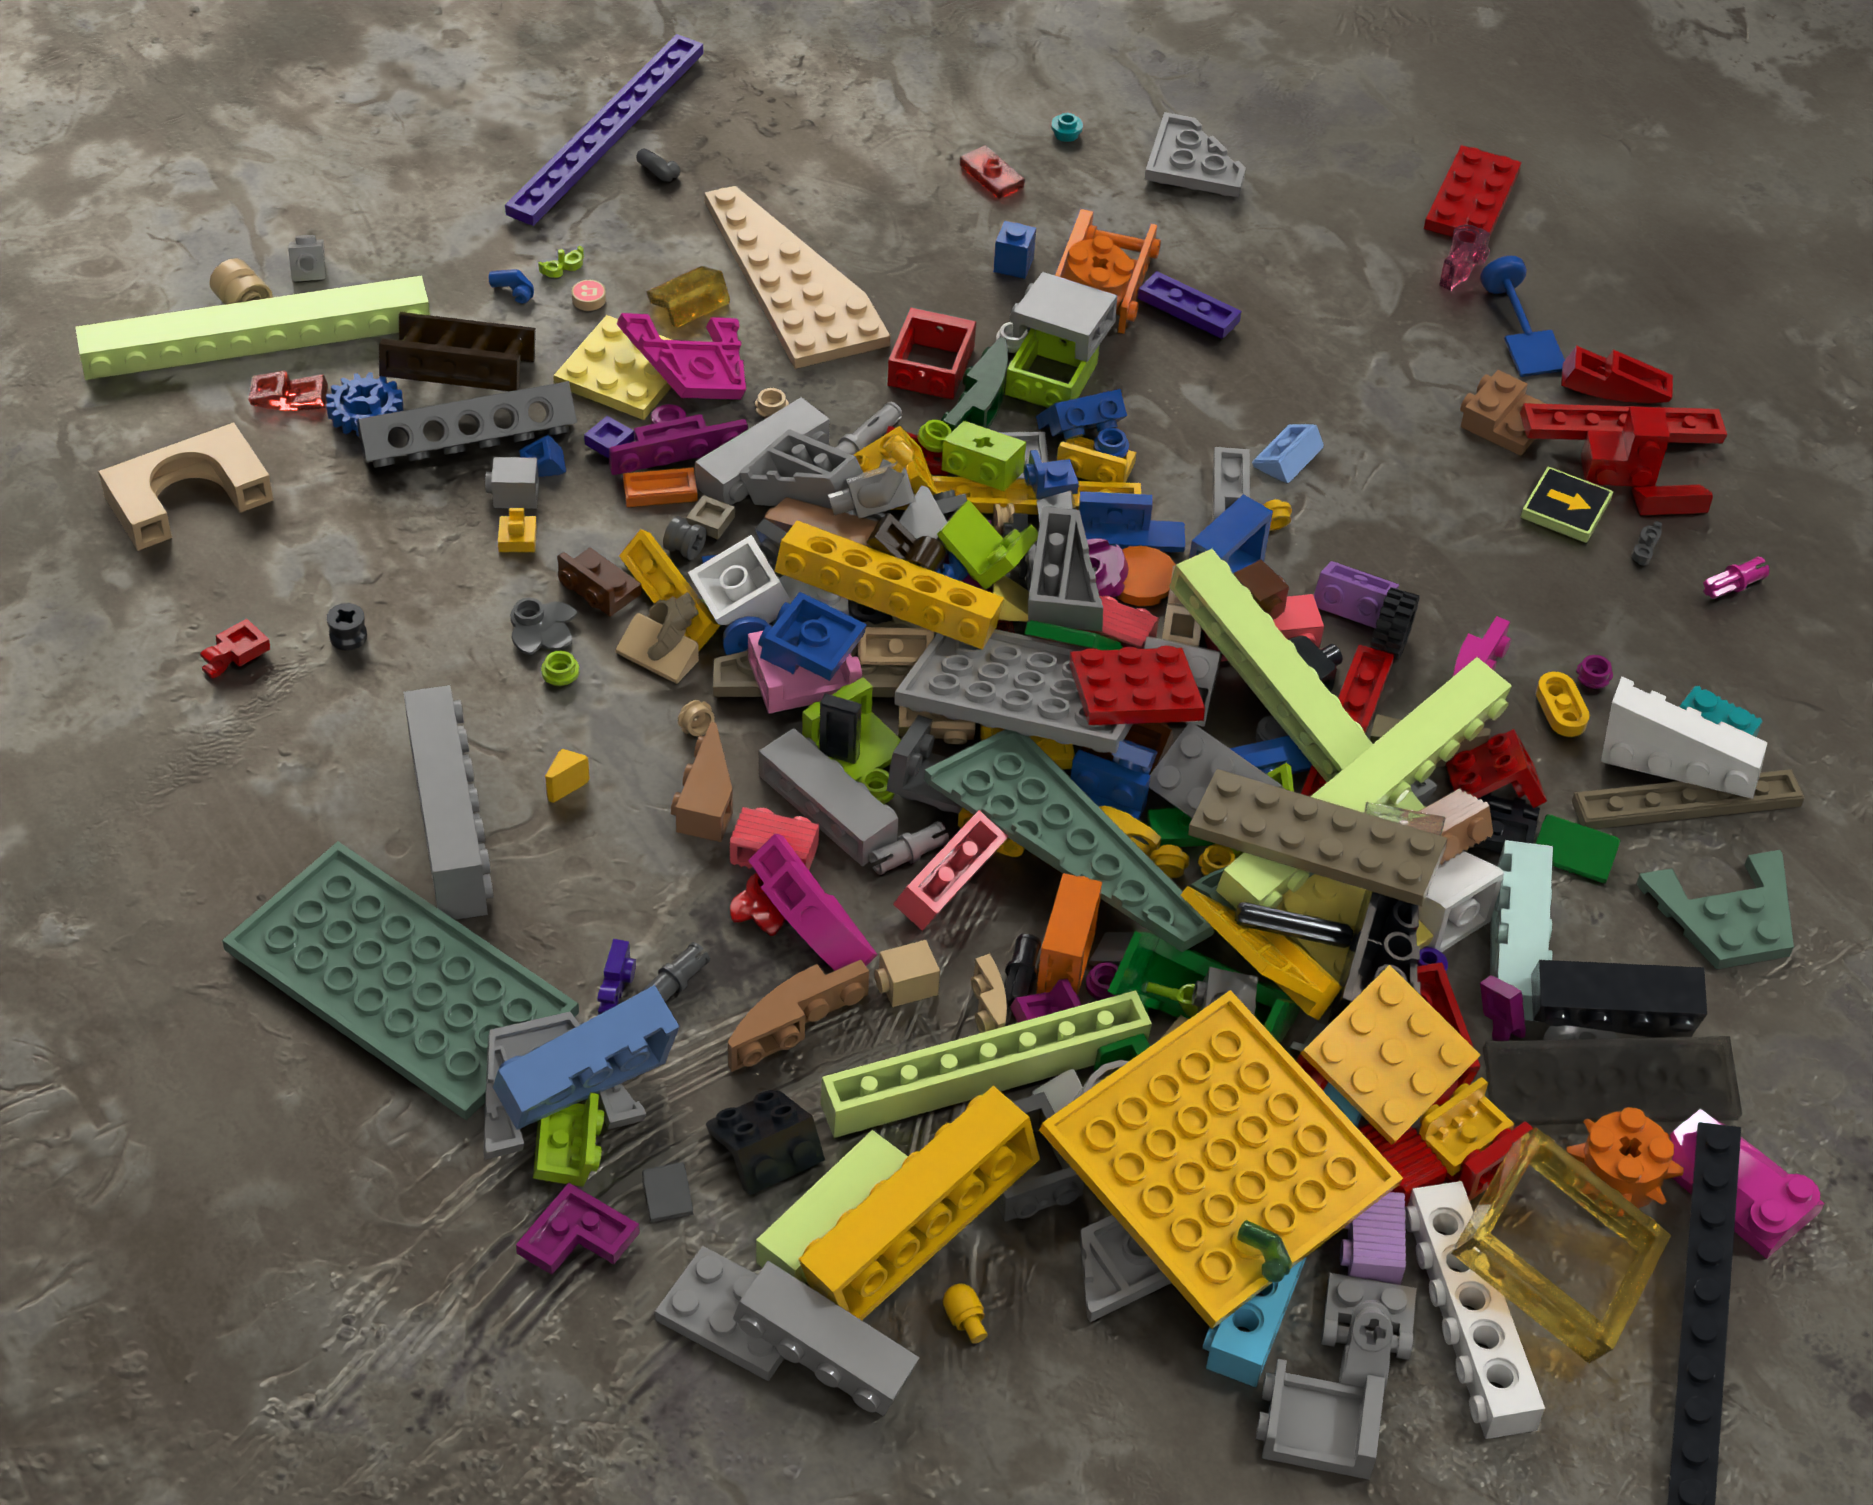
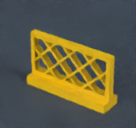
[1180,886,1342,1020]

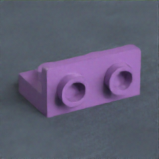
[1314,561,1399,628]

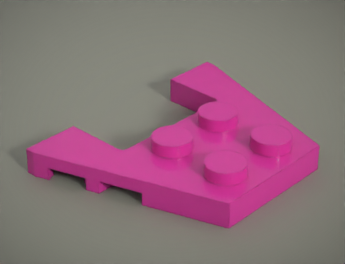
[617,313,746,400]

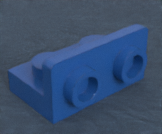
[1071,750,1151,820]

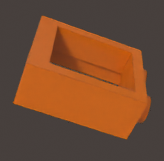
[1036,873,1102,995]

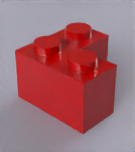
[1581,406,1670,487]

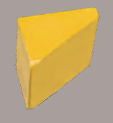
[545,749,590,803]

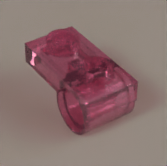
[1439,225,1491,291]

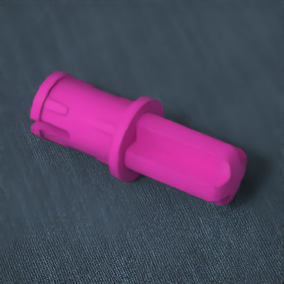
[1703,557,1769,599]

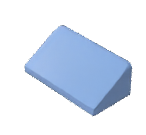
[1252,424,1324,483]

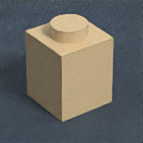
[874,940,940,1007]

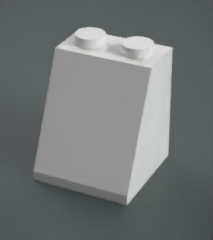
[1418,851,1505,952]

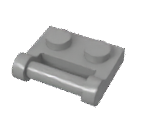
[1321,1273,1417,1360]

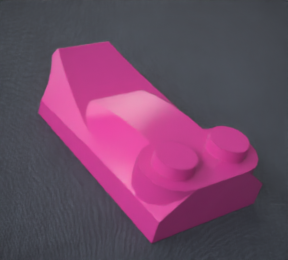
[1670,1109,1825,1259]

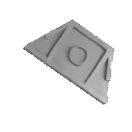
[1080,1215,1171,1322]

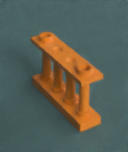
[1055,209,1161,334]

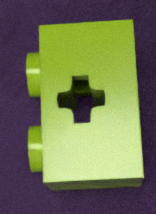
[942,421,1026,491]

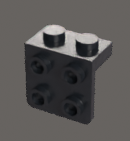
[706,1090,825,1195]

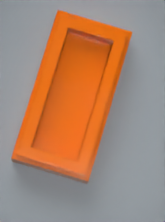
[623,468,698,507]

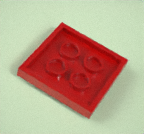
[1069,645,1205,725]

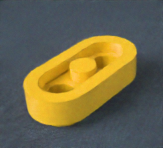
[1536,672,1590,737]

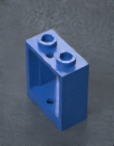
[1189,494,1273,573]

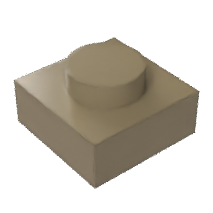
[686,495,735,539]

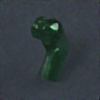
[1237,1220,1292,1283]

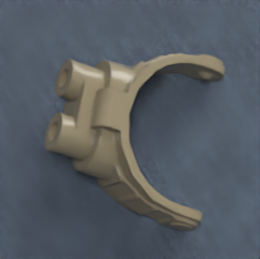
[646,592,699,661]

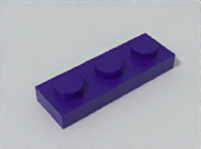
[1138,271,1242,339]

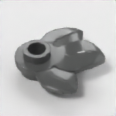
[510,598,577,655]

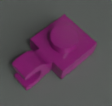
[1480,975,1526,1049]

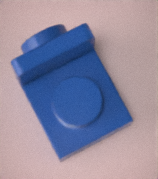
[1024,450,1079,499]
[1112,739,1158,775]

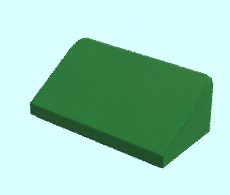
[1536,814,1621,884]

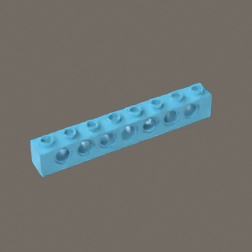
[1203,1082,1362,1387]

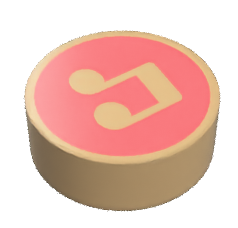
[572,280,606,311]

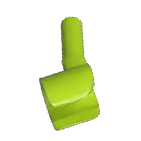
[1146,982,1198,1017]

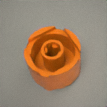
[1060,235,1135,311]

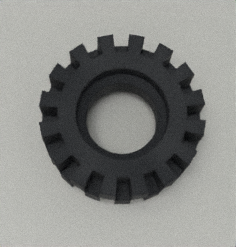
[1370,587,1420,659]

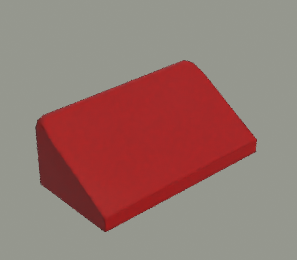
[1632,484,1713,515]

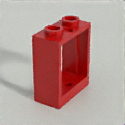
[887,308,976,400]

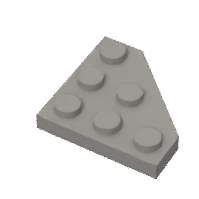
[1144,112,1246,198]

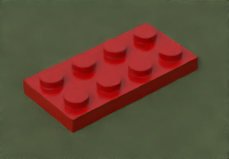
[1424,145,1522,247]

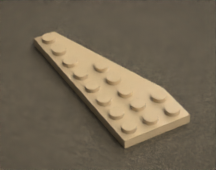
[705,186,891,369]

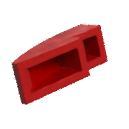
[1561,345,1673,403]

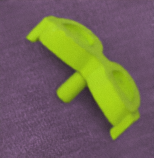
[538,246,584,278]

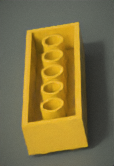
[798,1086,1040,1320]

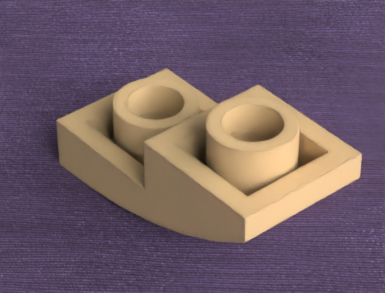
[971,953,1007,1033]

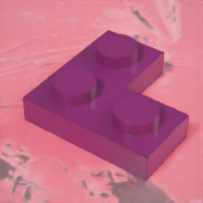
[516,1183,640,1275]

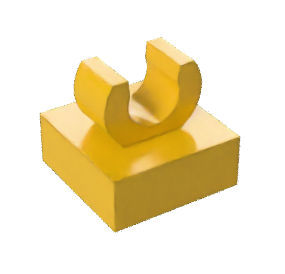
[498,508,537,552]

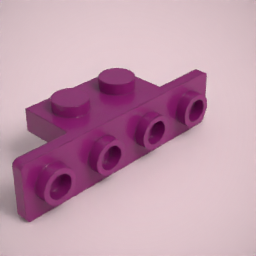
[609,414,748,475]

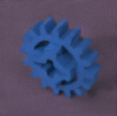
[326,372,404,437]

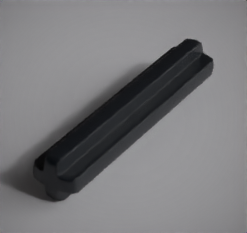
[1235,902,1353,948]

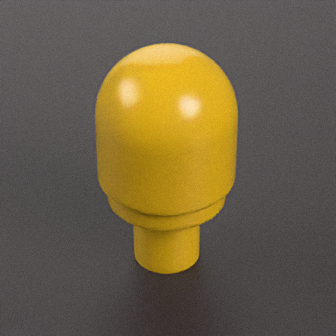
[943,1283,988,1344]

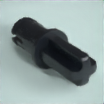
[1004,934,1042,1009]

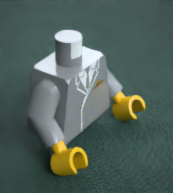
[828,434,916,518]

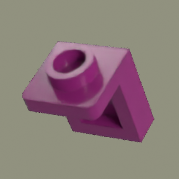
[1010,979,1081,1023]

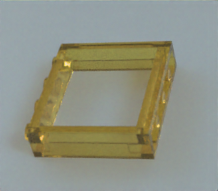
[1451,1127,1671,1364]

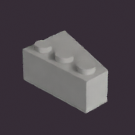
[738,429,863,509]
[1028,506,1103,632]

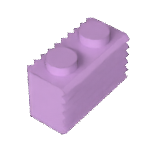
[1340,1192,1406,1285]

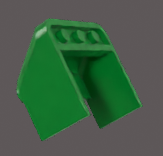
[1108,931,1301,1044]

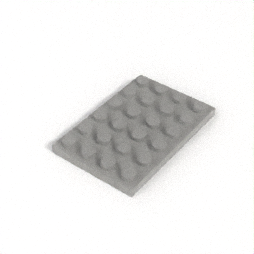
[895,629,1133,754]

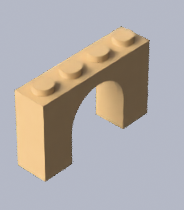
[99,422,273,551]

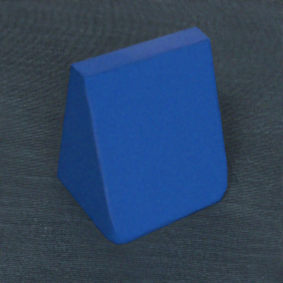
[519,435,566,477]

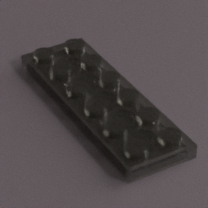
[1482,1036,1743,1126]

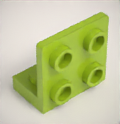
[937,500,1038,590]

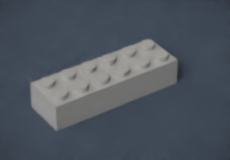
[403,685,493,920]

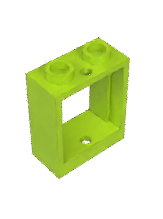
[1005,328,1099,408]

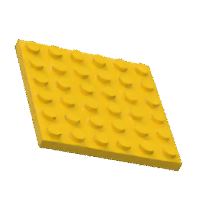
[1039,990,1403,1329]

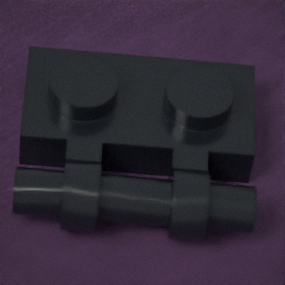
[1474,792,1540,853]

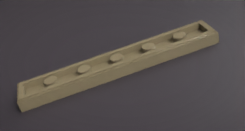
[1572,769,1804,829]

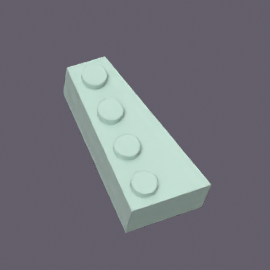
[1490,840,1553,1022]

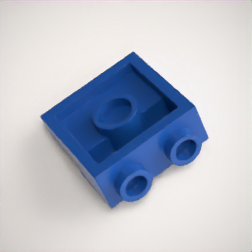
[1036,389,1127,440]
[758,592,867,681]

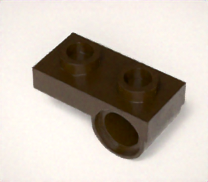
[866,513,946,572]

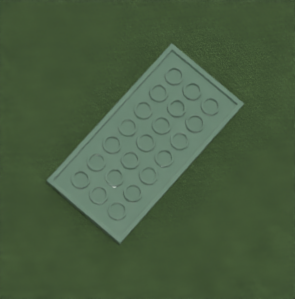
[222,841,579,1120]

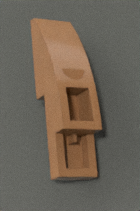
[728,960,869,1072]

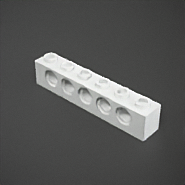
[1405,1181,1545,1439]

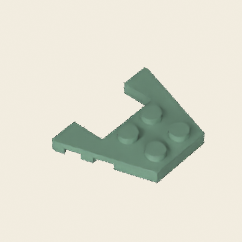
[1636,850,1794,969]

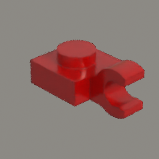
[200,619,270,678]

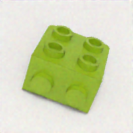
[802,677,901,782]

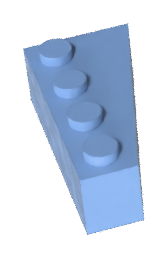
[493,985,680,1130]

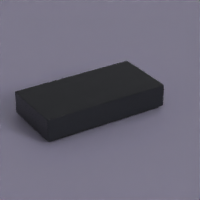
[819,693,862,764]

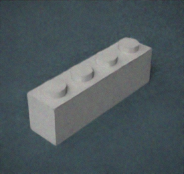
[695,397,830,505]
[759,728,898,866]
[733,1261,920,1417]

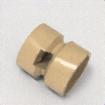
[209,258,273,305]

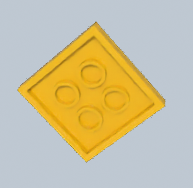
[1300,965,1481,1145]

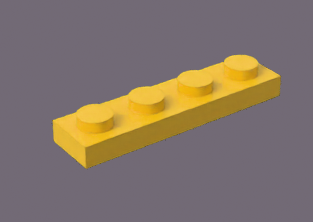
[619,529,720,652]

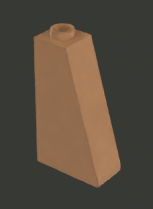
[764,497,878,548]

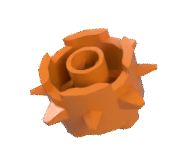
[1566,1107,1684,1212]

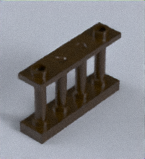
[379,312,536,392]

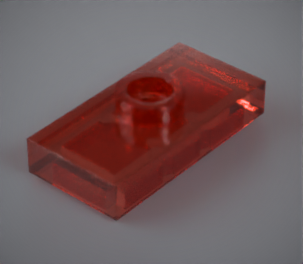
[960,145,1025,199]

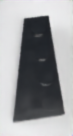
[1328,890,1421,1023]
[1531,960,1707,1043]

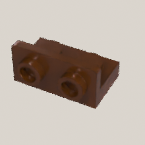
[557,547,642,617]

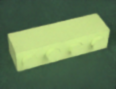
[756,1130,908,1284]

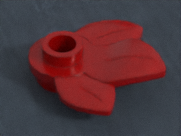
[730,873,786,936]

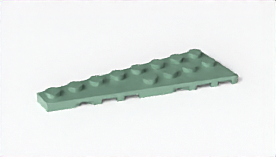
[924,729,1214,952]

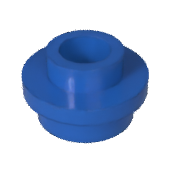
[1094,428,1129,458]

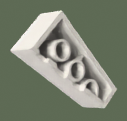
[1601,677,1768,799]

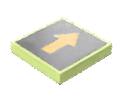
[1521,467,1614,543]

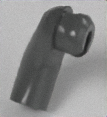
[636,148,680,182]

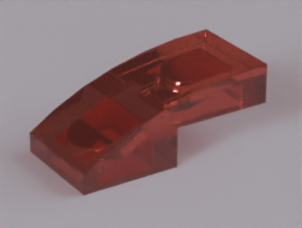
[248,370,328,411]

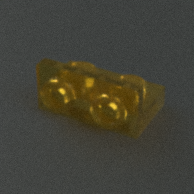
[646,266,730,327]

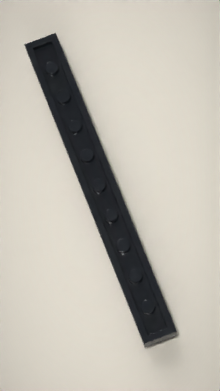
[1667,1122,1741,1505]

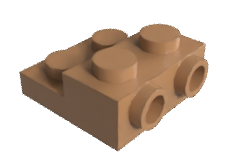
[1460,370,1546,456]

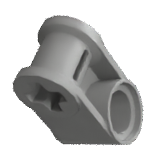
[1339,1301,1393,1392]

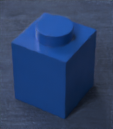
[993,221,1036,279]

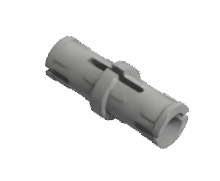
[869,821,949,875]

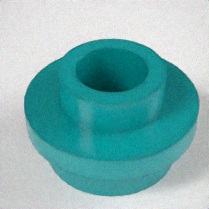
[1051,113,1083,142]

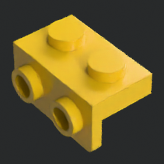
[1057,437,1136,483]
[1419,1077,1515,1176]

